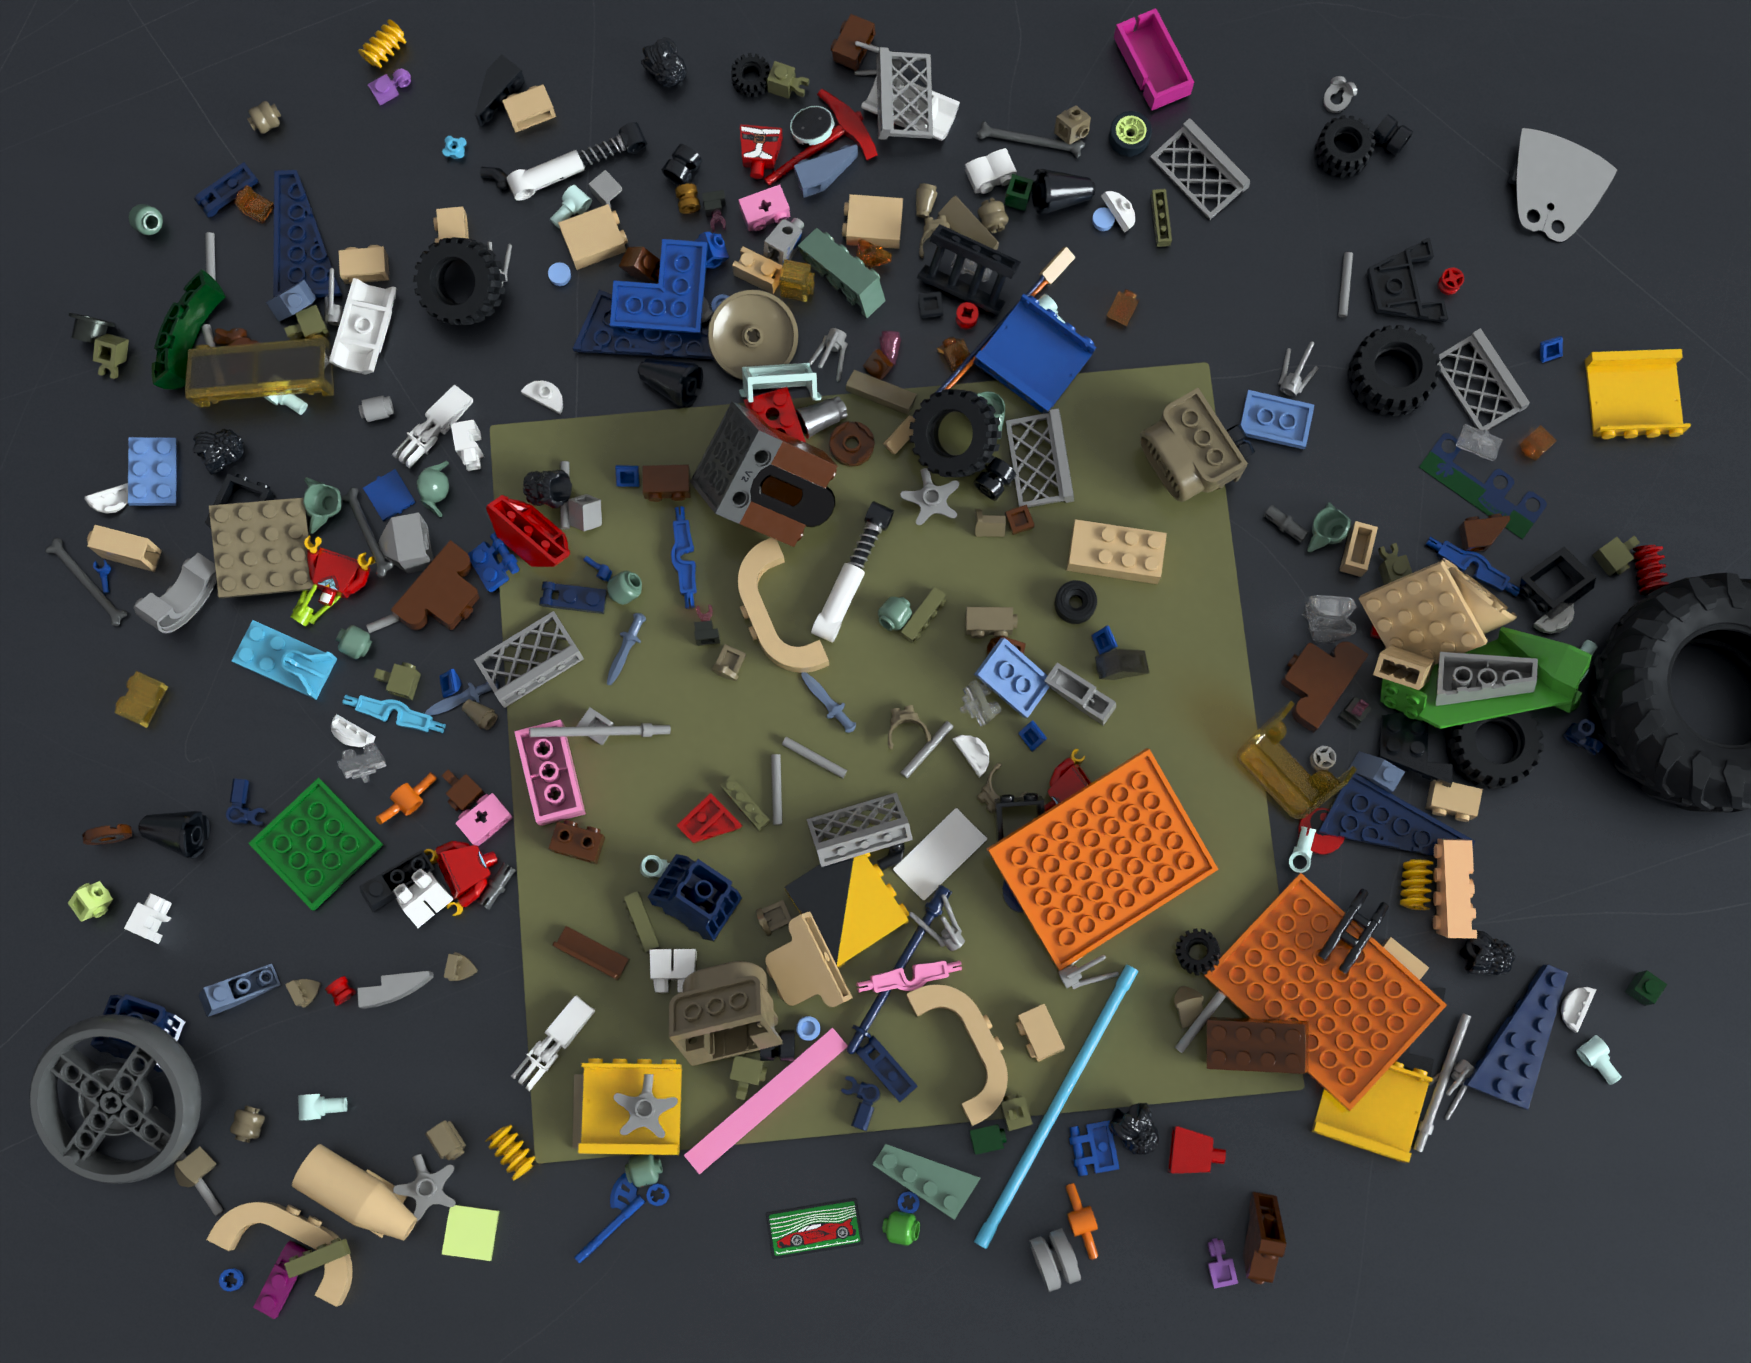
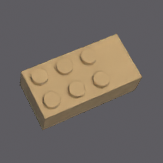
[1066,519,1167,584]

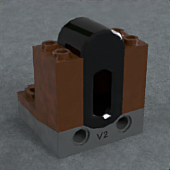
[690,401,838,547]

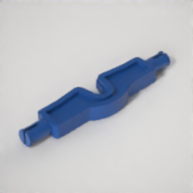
[671,506,697,609]
[1425,536,1520,597]

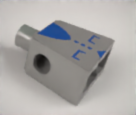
[763,218,804,271]

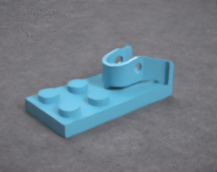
[232,620,337,700]

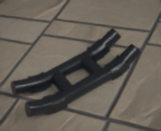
[1318,889,1389,974]

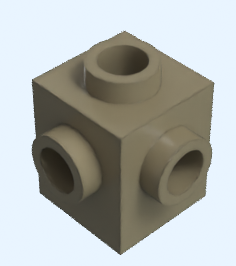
[1054,105,1091,145]

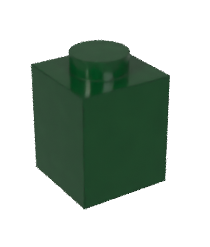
[1004,174,1034,211]
[1625,970,1667,1006]
[969,1124,1007,1155]

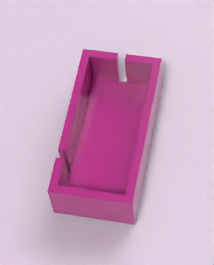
[1114,8,1194,111]

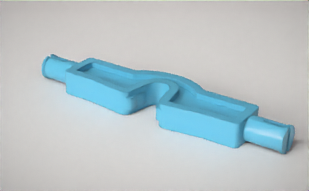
[343,695,446,733]

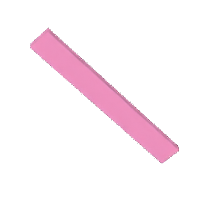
[684,1028,848,1174]

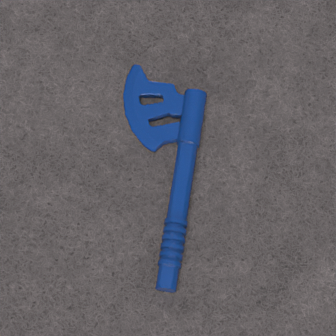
[574,1172,646,1263]

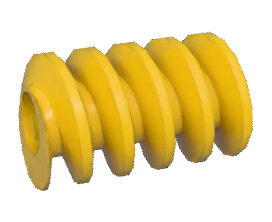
[358,19,406,69]
[1400,859,1433,910]
[485,1125,536,1181]

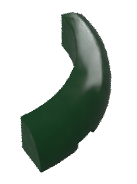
[152,269,226,389]

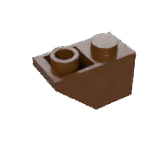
[619,247,660,284]
[1459,514,1510,552]

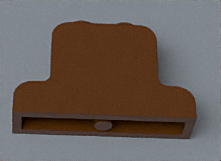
[1243,1192,1287,1284]

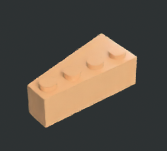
[1433,839,1477,939]

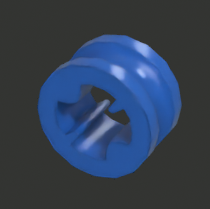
[647,1184,669,1206]
[897,1191,919,1213]
[219,1268,244,1291]

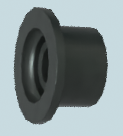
[69,312,115,343]

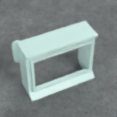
[739,363,821,402]

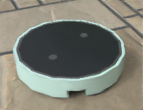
[790,106,835,145]

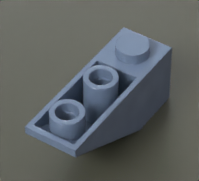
[794,144,858,198]
[198,964,281,1017]

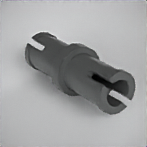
[1264,504,1309,543]
[477,862,516,910]

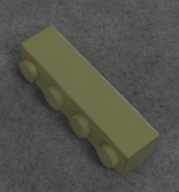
[1150,189,1172,247]
[900,587,947,643]
[720,776,770,831]
[623,891,661,953]
[284,1238,351,1278]

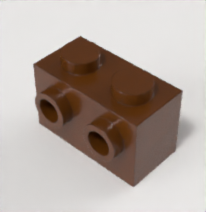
[831,14,876,71]
[642,465,691,502]
[549,820,605,865]

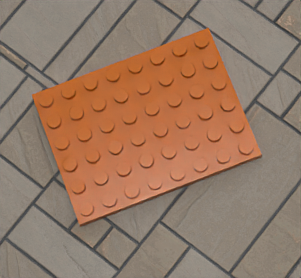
[987,748,1219,971]
[1204,873,1447,1111]

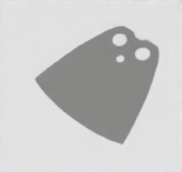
[1517,128,1617,242]

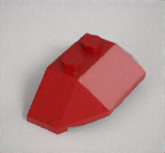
[486,495,570,567]

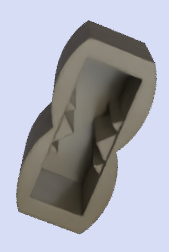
[425,1121,467,1161]

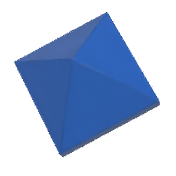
[1540,336,1563,363]
[615,465,640,487]
[1091,625,1118,656]
[439,669,462,698]
[1018,720,1047,751]

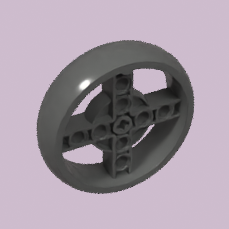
[30,1014,201,1184]

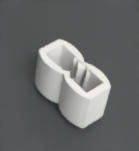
[965,148,1017,194]

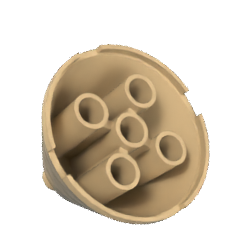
[1441,558,1517,634]

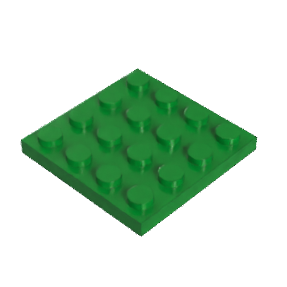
[248,777,384,911]

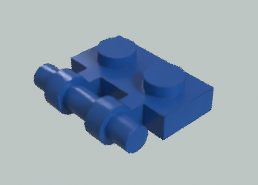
[468,533,519,593]
[1069,1120,1120,1176]

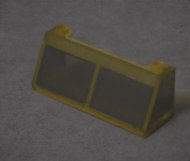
[185,335,334,408]

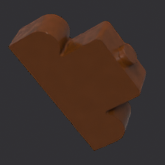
[391,540,479,630]
[1281,641,1369,733]

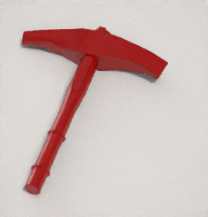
[764,89,878,186]

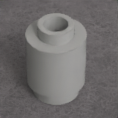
[358,395,394,422]

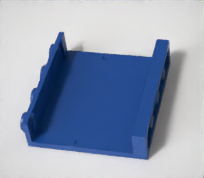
[973,293,1096,414]

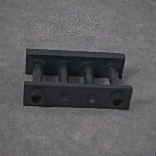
[917,224,1021,316]

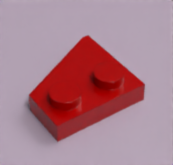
[676,793,743,844]

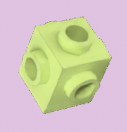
[68,881,113,922]

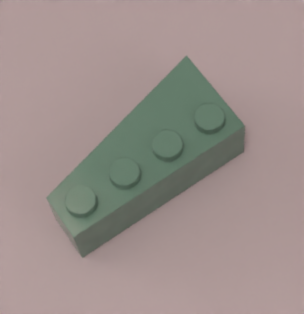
[798,228,886,318]
[872,1144,981,1220]

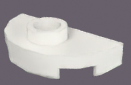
[1101,191,1135,232]
[521,381,563,415]
[84,483,128,514]
[1533,604,1575,634]
[331,714,375,747]
[953,735,989,778]
[1561,987,1597,1033]

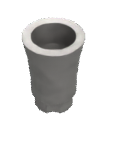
[795,396,848,439]

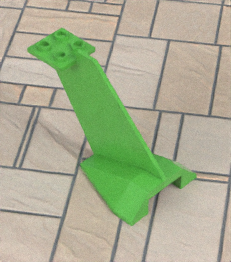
[1380,627,1592,729]

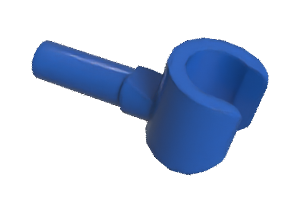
[584,556,612,582]
[93,560,111,594]

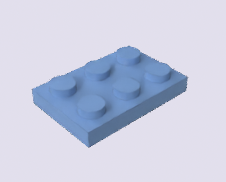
[1240,390,1315,449]
[128,437,177,506]
[974,638,1049,718]

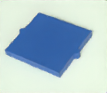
[363,469,416,522]

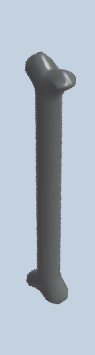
[977,121,1085,158]
[342,487,393,577]
[45,538,128,626]

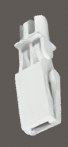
[392,384,473,469]
[511,995,595,1091]

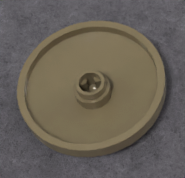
[708,290,798,380]

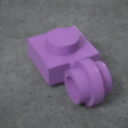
[367,68,411,105]
[1207,1238,1238,1289]

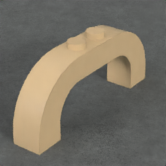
[738,538,829,673]
[906,985,1008,1126]
[206,1202,353,1307]

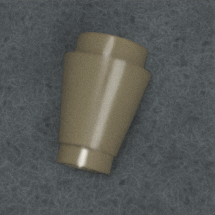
[916,183,938,218]
[462,699,498,730]

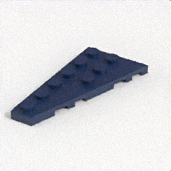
[273,170,343,298]
[573,290,714,359]
[1317,771,1475,857]
[1462,964,1568,1110]

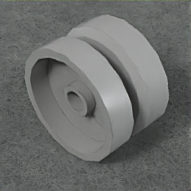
[1029,1228,1081,1292]

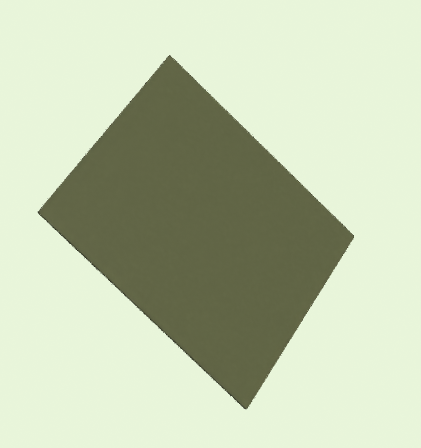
[490,362,1304,1164]

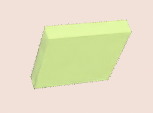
[442,1205,499,1261]

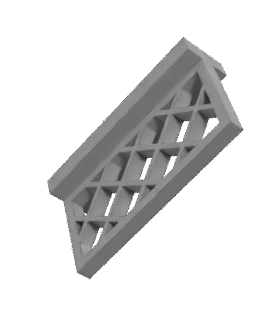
[876,47,933,140]
[1150,118,1250,220]
[1437,328,1530,434]
[1006,408,1075,507]
[474,611,584,708]
[807,792,913,867]

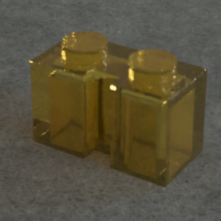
[779,259,815,302]
[114,671,168,728]

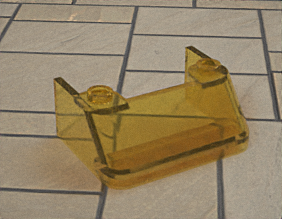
[1237,701,1357,819]

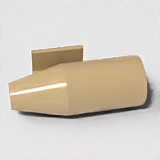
[292,1144,417,1241]

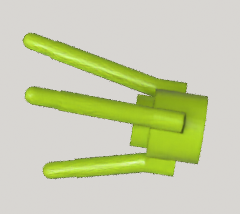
[290,584,341,627]

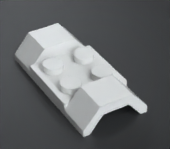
[861,74,960,141]
[329,278,397,374]

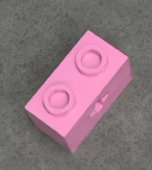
[738,185,790,232]
[456,793,514,846]

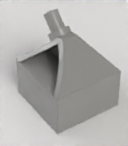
[372,512,433,574]

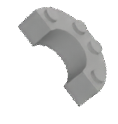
[134,553,217,633]

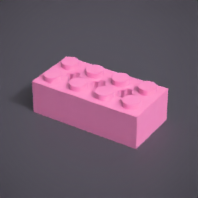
[514,719,586,826]

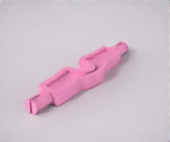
[856,960,962,993]

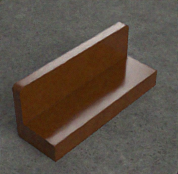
[552,926,630,981]

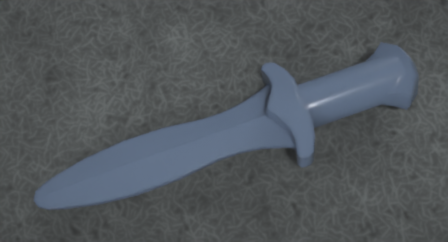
[607,613,646,685]
[801,672,856,733]
[425,678,499,715]

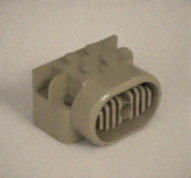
[1140,388,1248,502]
[669,961,782,1066]

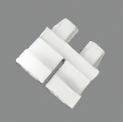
[451,420,484,471]
[393,869,454,928]
[124,893,172,944]
[650,949,697,993]

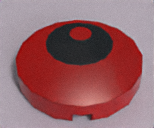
[1298,808,1345,855]

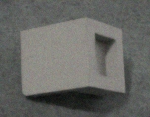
[588,170,622,209]
[568,494,602,531]
[576,708,615,745]

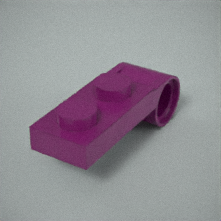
[253,1240,308,1319]

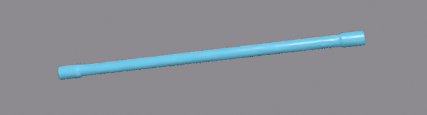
[974,965,1139,1249]

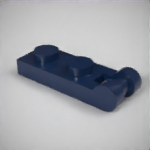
[194,162,259,217]
[539,581,607,614]
[856,1035,918,1103]

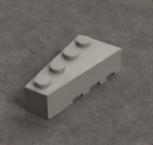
[1435,652,1538,706]

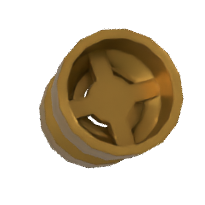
[675,184,701,214]

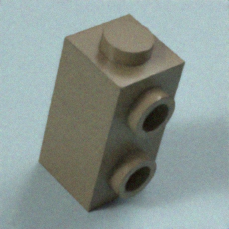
[965,607,1018,638]

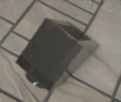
[1095,649,1149,680]

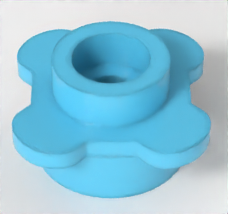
[442,136,466,159]

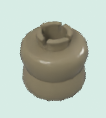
[247,101,281,134]
[978,198,1009,233]
[230,1105,265,1143]

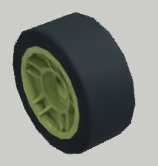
[1109,111,1152,157]

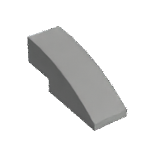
[1044,662,1116,726]
[357,971,434,1009]

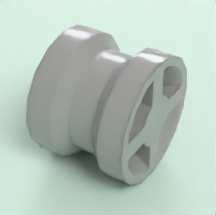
[1310,746,1336,772]

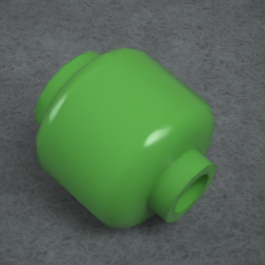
[882,1211,920,1246]

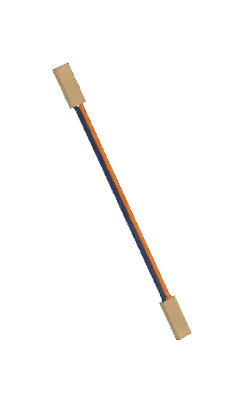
[883,247,1075,454]

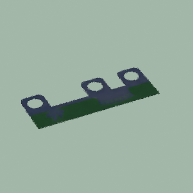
[1419,433,1547,540]

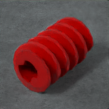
[1633,545,1669,595]

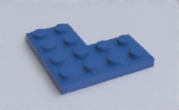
[610,239,708,334]

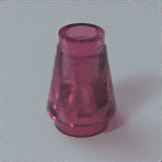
[879,331,902,365]

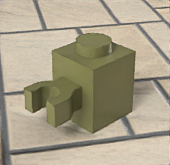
[767,61,809,99]
[284,305,331,345]
[93,334,129,379]
[1592,536,1640,577]
[1378,543,1412,585]
[374,662,421,701]
[730,1055,768,1101]
[1000,1093,1033,1131]

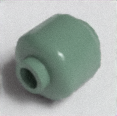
[128,204,163,235]
[607,570,642,605]
[878,596,912,631]
[336,625,373,659]
[625,1154,663,1187]

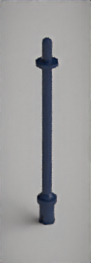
[847,885,952,1054]

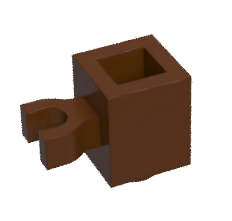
[442,769,486,812]

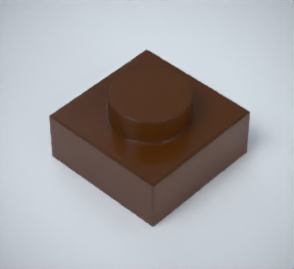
[863,349,894,380]
[1005,505,1035,535]

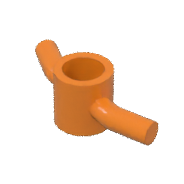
[376,772,437,824]
[1066,1183,1098,1260]

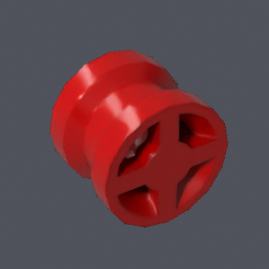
[1438,267,1464,295]
[956,302,979,330]
[325,976,356,1006]

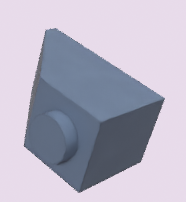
[266,280,317,321]
[1347,751,1405,793]

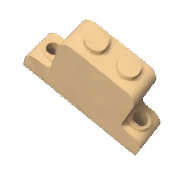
[766,911,852,1007]

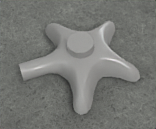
[900,468,959,525]
[614,1074,678,1138]
[393,1154,456,1221]

